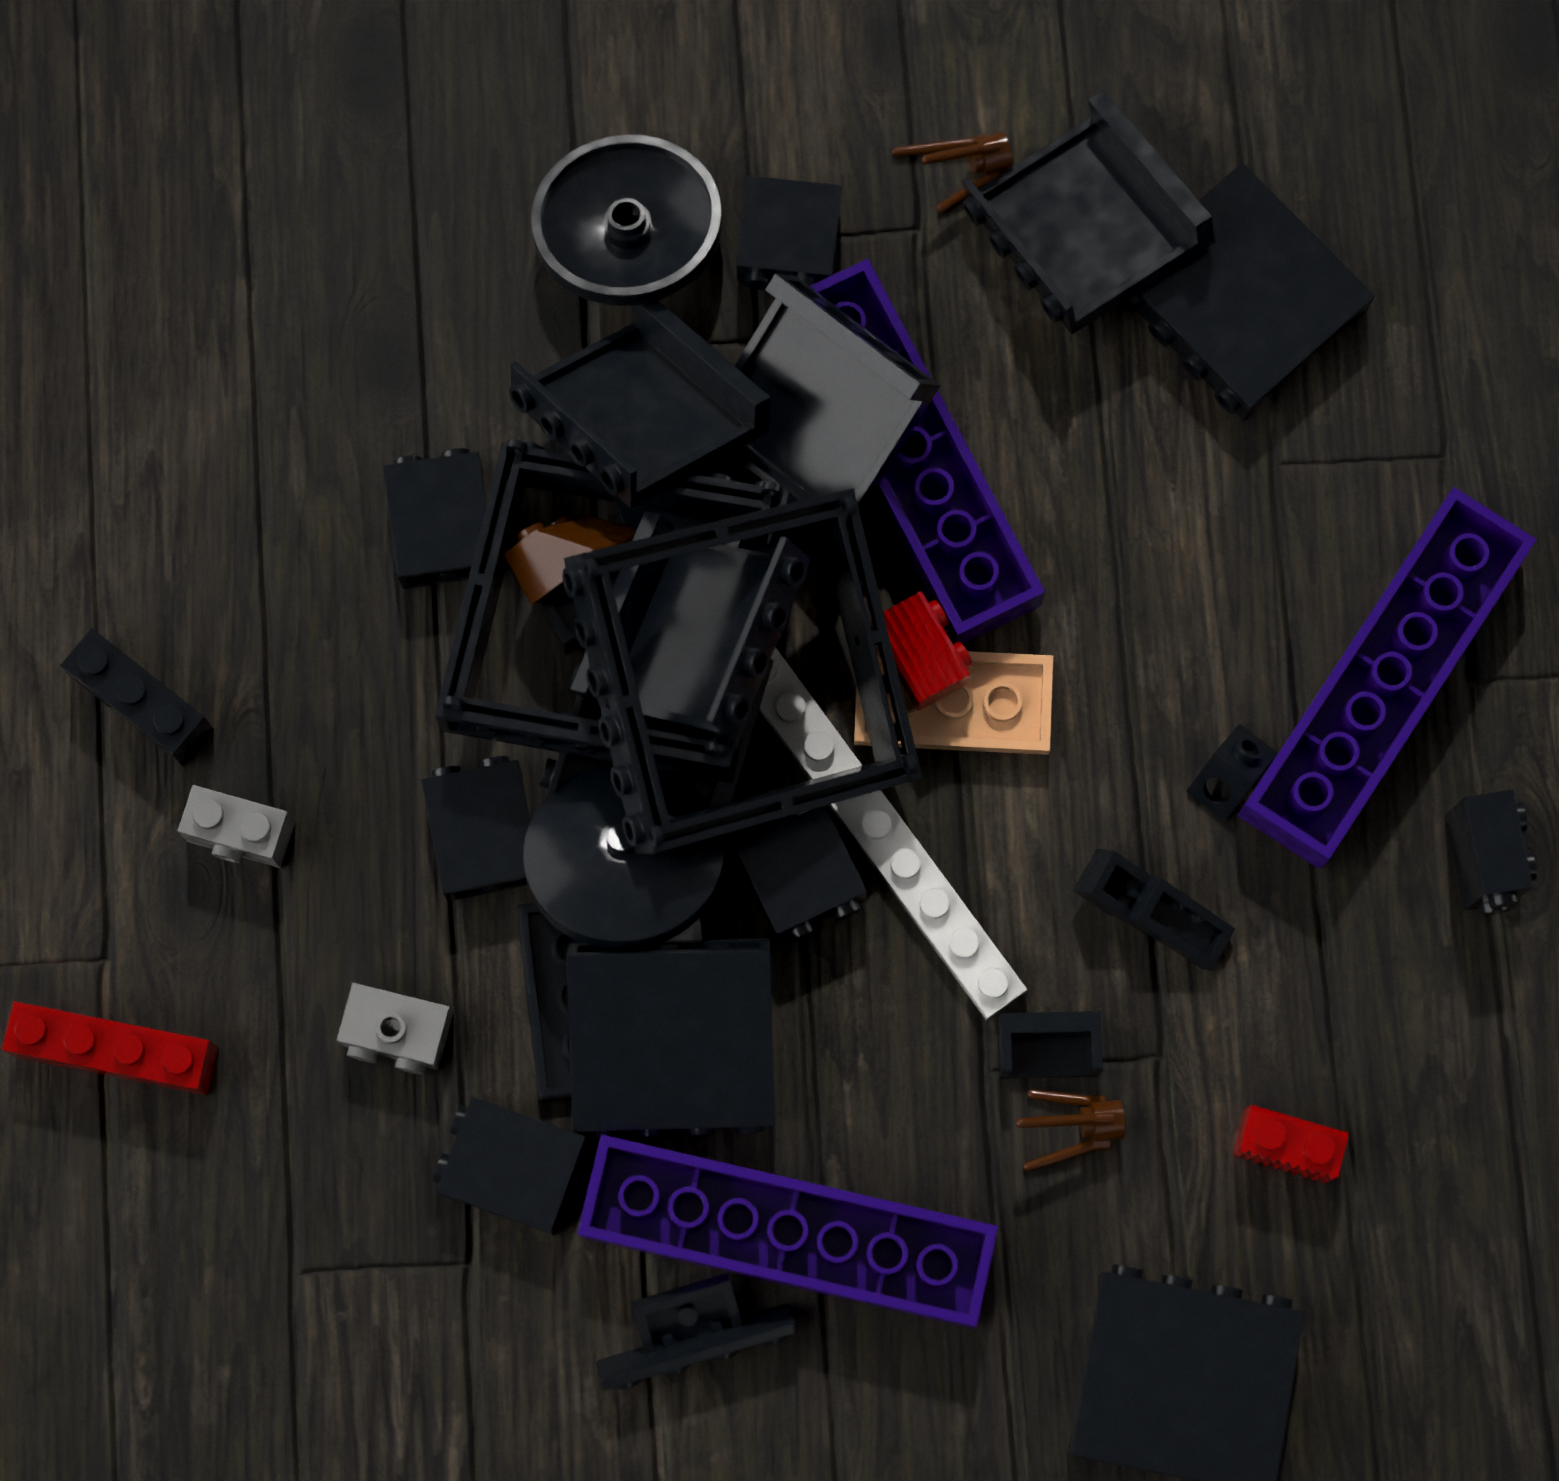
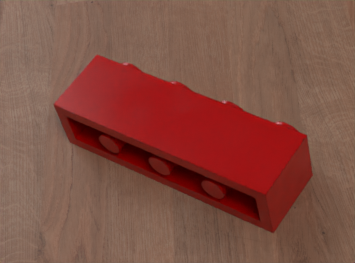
[1,1001,219,1095]

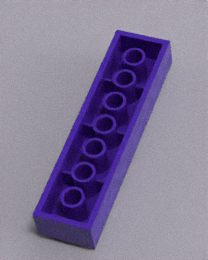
[810,259,1045,644]
[1237,487,1537,869]
[577,1135,998,1329]

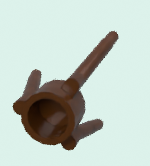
[892,132,1013,213]
[1016,1089,1125,1172]

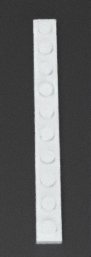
[759,647,1027,1021]

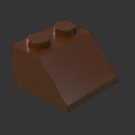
[503,515,637,605]

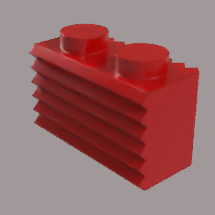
[870,591,973,711]
[1232,1104,1349,1184]

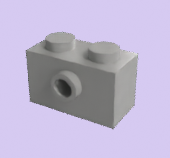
[177,785,295,868]
[337,982,454,1075]

